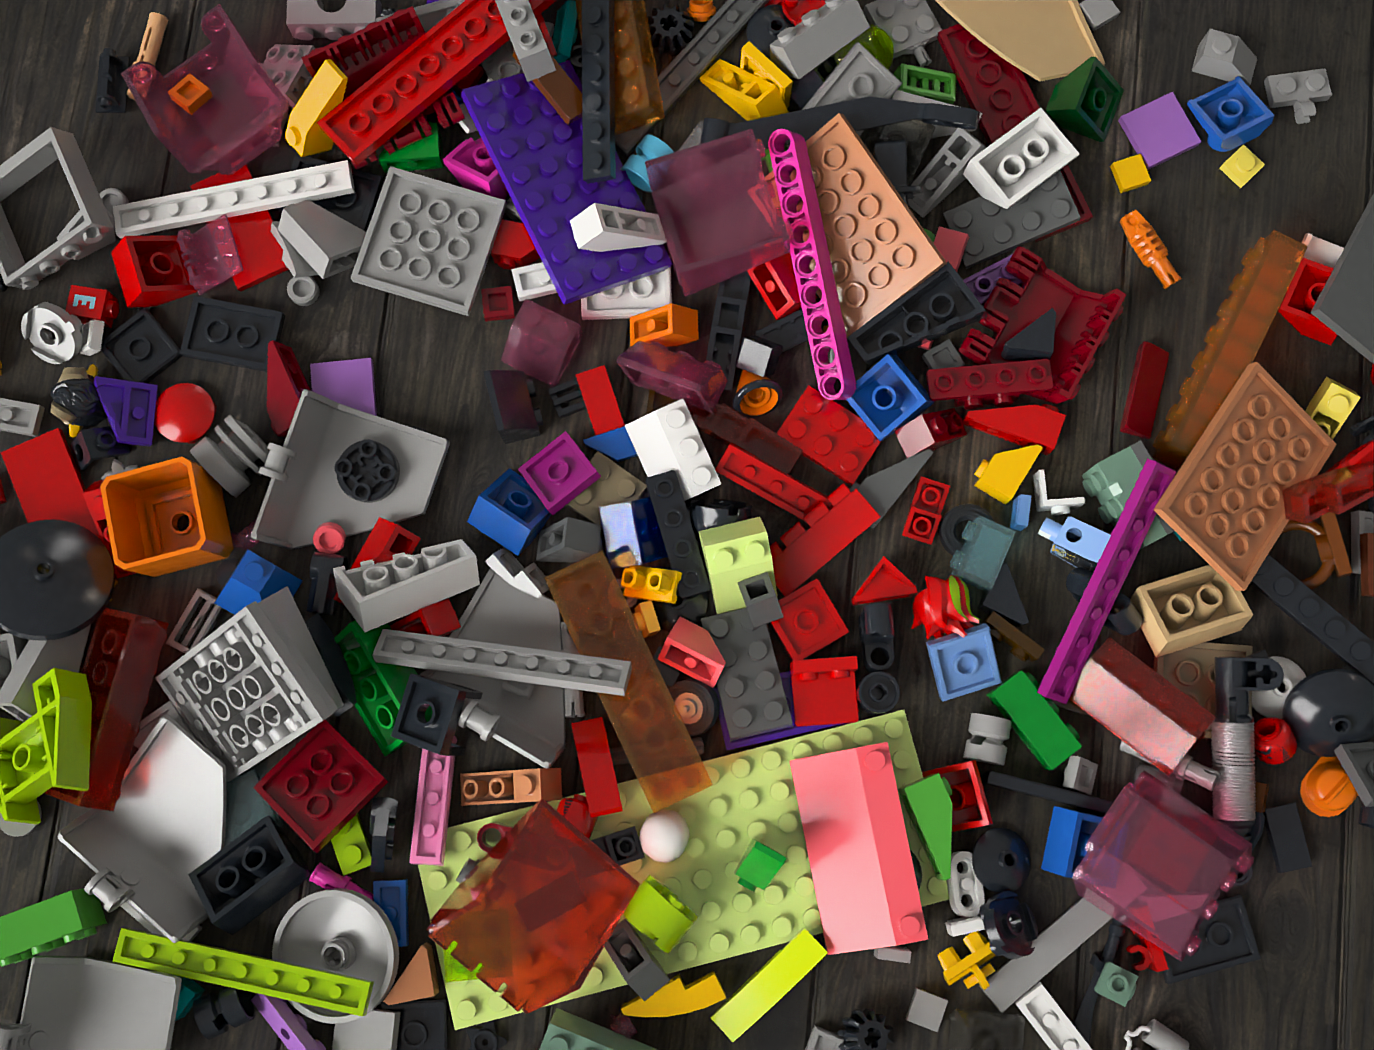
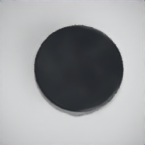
[334,439,400,503]

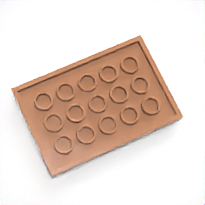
[748,113,947,338]
[1153,362,1337,591]

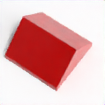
[922,760,993,832]

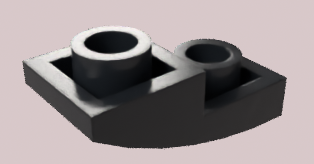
[570,826,645,879]

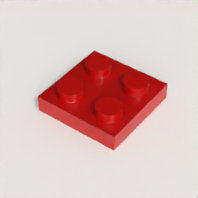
[770,579,849,661]

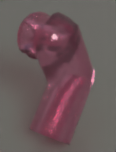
[230,520,260,550]

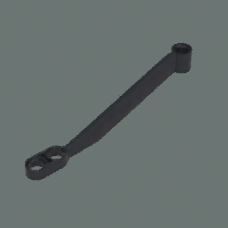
[699,96,980,156]

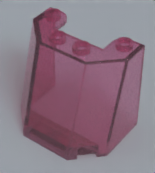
[121,4,289,175]
[645,129,794,297]
[1073,771,1255,962]

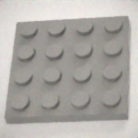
[351,166,507,316]

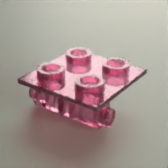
[176,214,244,295]

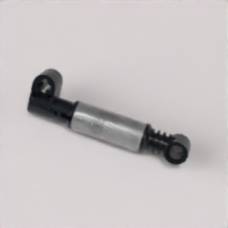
[1211,657,1284,886]

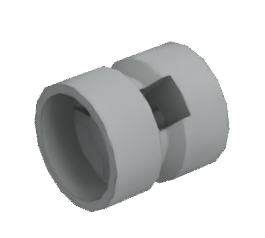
[963,713,1012,766]

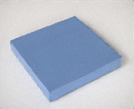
[926,623,1002,702]

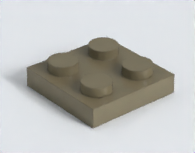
[566,451,647,537]

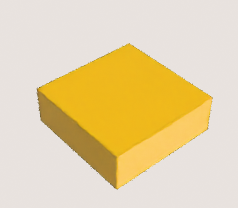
[1110,154,1151,193]

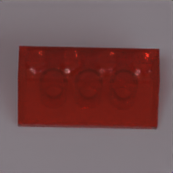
[1069,637,1216,777]

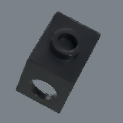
[70,426,130,472]

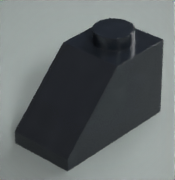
[790,55,839,110]

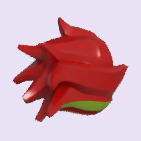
[911,575,980,640]

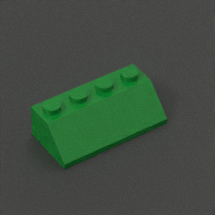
[334,620,433,756]

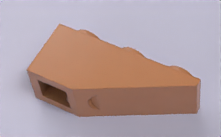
[460,768,562,806]

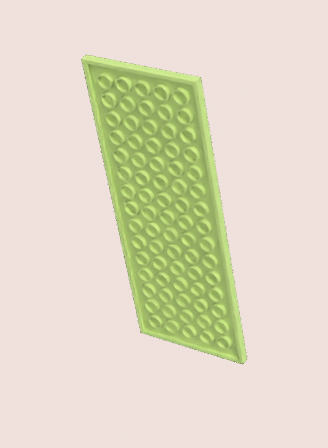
[418,710,949,1030]

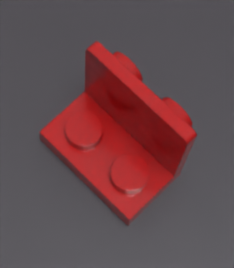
[790,656,859,727]

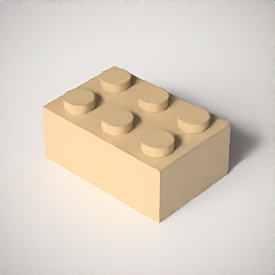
[1130,565,1253,658]

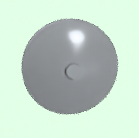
[272,888,399,1024]

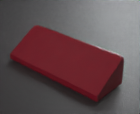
[1119,341,1169,439]

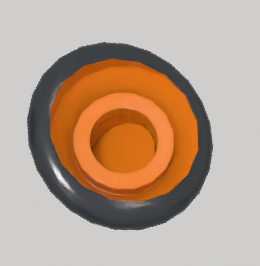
[733,369,783,418]

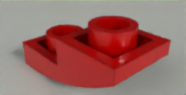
[576,365,625,435]
[902,476,950,545]

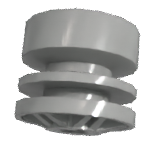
[190,415,269,498]

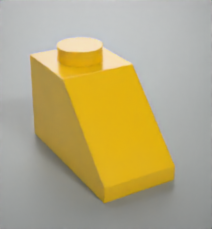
[974,444,1043,505]

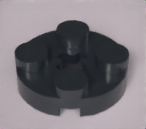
[979,891,1038,959]

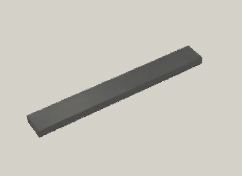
[615,0,770,157]

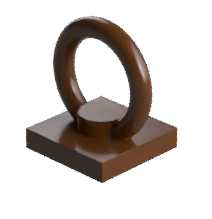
[1268,511,1353,590]

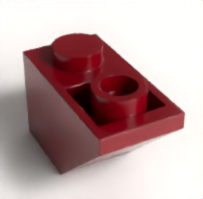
[894,408,967,459]

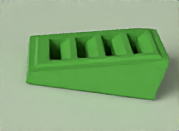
[892,63,956,104]

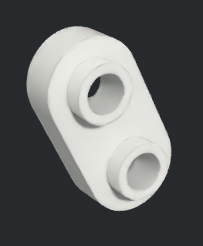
[947,851,985,917]

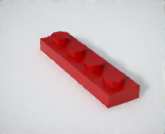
[715,442,834,522]

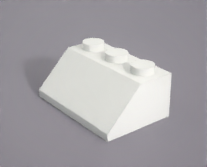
[963,108,1079,209]
[625,399,721,501]

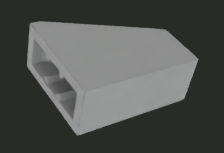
[278,200,366,279]

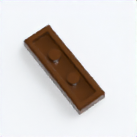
[512,50,582,125]

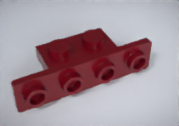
[926,359,1053,410]

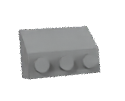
[770,0,870,79]

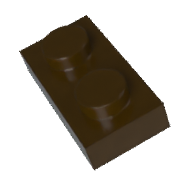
[981,611,1045,662]

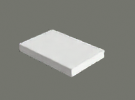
[581,256,672,320]

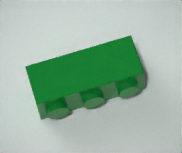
[986,670,1082,770]

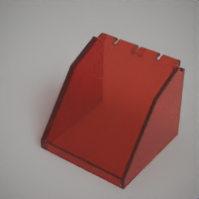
[427,799,640,1014]

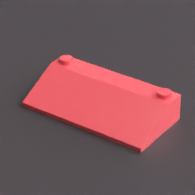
[789,742,928,955]

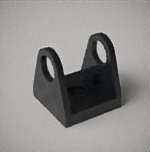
[391,673,483,756]

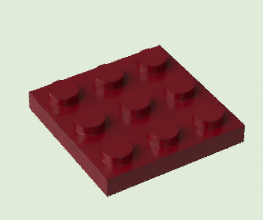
[253,720,388,853]

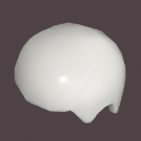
[639,809,690,863]

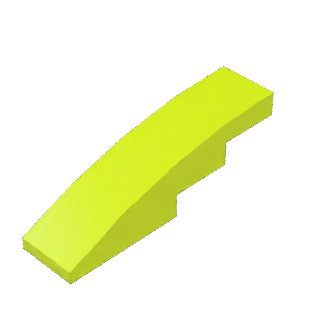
[710,928,828,1042]

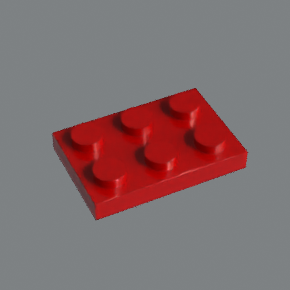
[775,385,881,486]

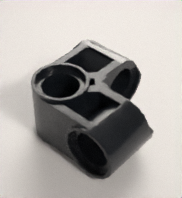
[1066,567,1143,635]
[858,603,895,673]

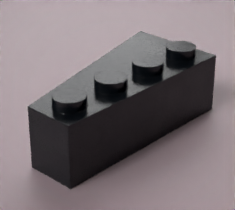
[848,261,988,367]

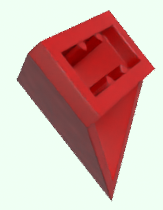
[851,556,917,606]

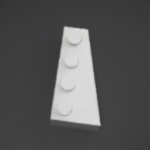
[333,539,480,632]

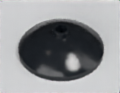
[1282,669,1374,757]

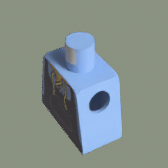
[1038,516,1111,572]

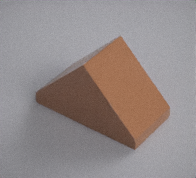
[383,942,439,1005]

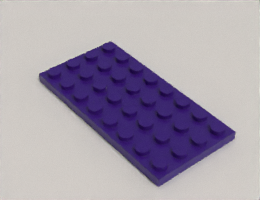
[461,60,672,305]

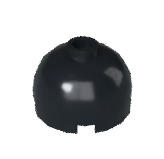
[690,499,752,538]

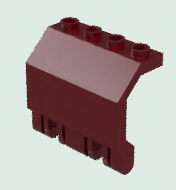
[301,6,466,170]
[959,246,1127,404]

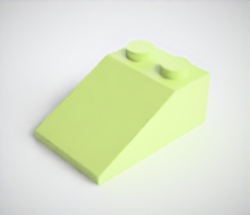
[698,517,777,615]

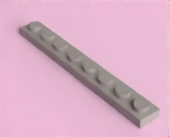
[373,629,632,696]

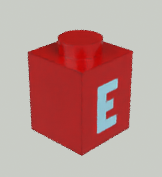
[65,285,119,328]

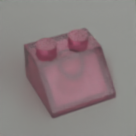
[501,299,583,387]

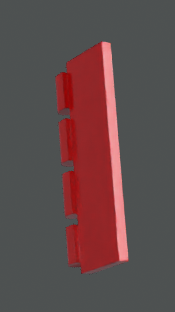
[770,483,881,597]

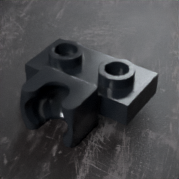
[370,797,398,873]

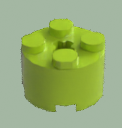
[620,875,699,954]

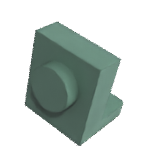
[1094,962,1139,1007]

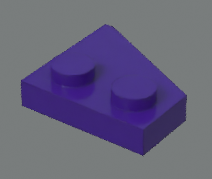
[94,376,158,447]

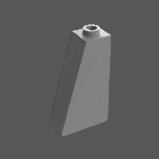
[0,624,91,722]

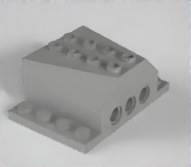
[155,586,344,782]

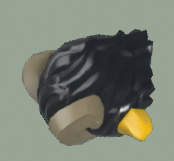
[50,364,108,437]

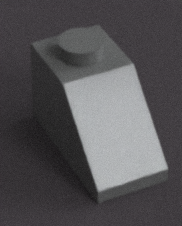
[1192,29,1257,86]

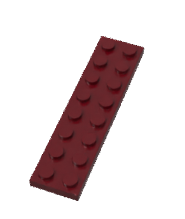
[937,24,1093,243]

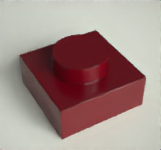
[481,286,515,322]

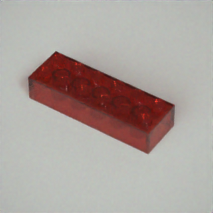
[45,608,169,812]

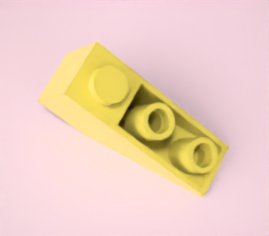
[1305,377,1361,440]

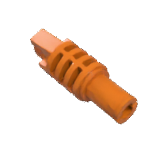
[1120,210,1182,289]

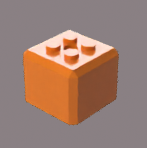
[100,456,234,577]

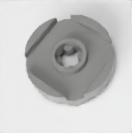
[21,302,82,364]

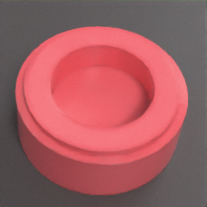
[313,522,346,554]

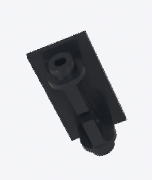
[96,48,130,113]

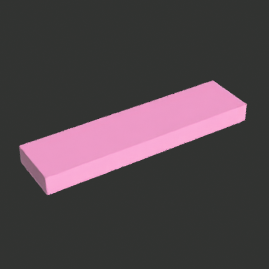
[409,736,457,866]

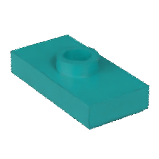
[552,0,579,63]

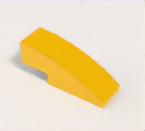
[621,971,726,1017]

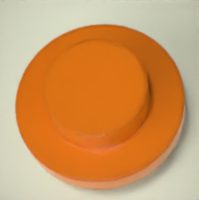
[687,0,716,22]

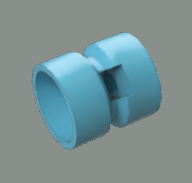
[621,134,676,193]

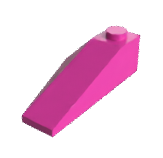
[443,138,509,200]

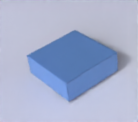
[1010,494,1031,531]

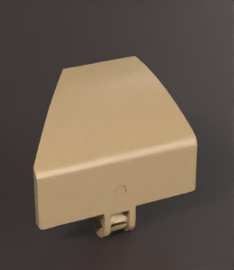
[935,0,1105,82]

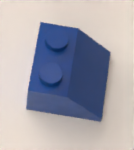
[846,354,935,441]
[467,468,552,556]
[1041,806,1129,887]

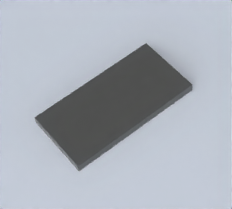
[1311,193,1374,364]

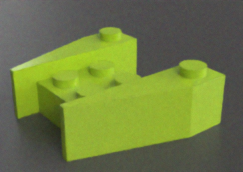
[0,668,92,824]

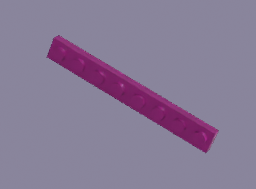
[1037,458,1176,704]

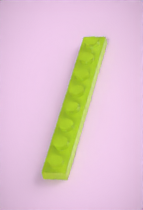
[113,928,374,1017]

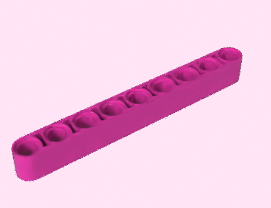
[768,129,856,400]

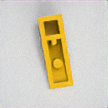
[285,59,348,157]
[700,59,788,121]

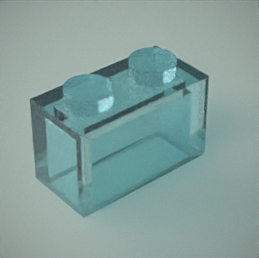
[950,516,1016,591]

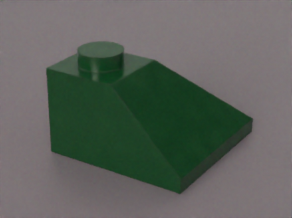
[1045,57,1124,142]

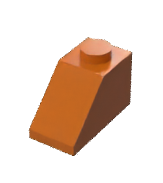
[630,303,699,348]

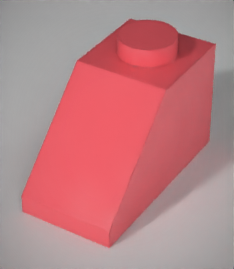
[657,616,726,688]

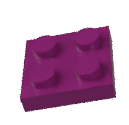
[518,431,601,515]

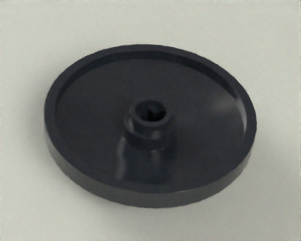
[0,520,115,641]

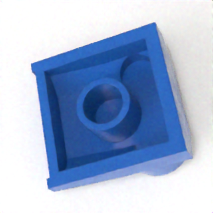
[1187,76,1274,152]

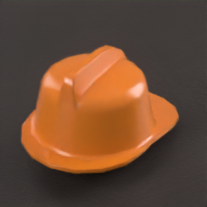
[1300,757,1358,817]

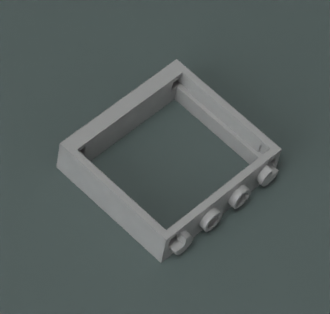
[0,127,113,290]

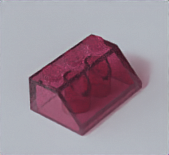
[616,340,728,413]

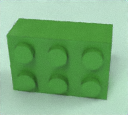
[0,888,107,967]

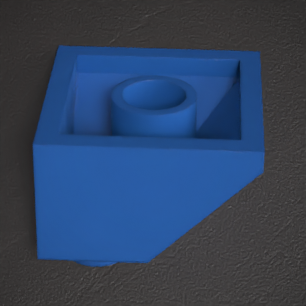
[214,549,302,615]

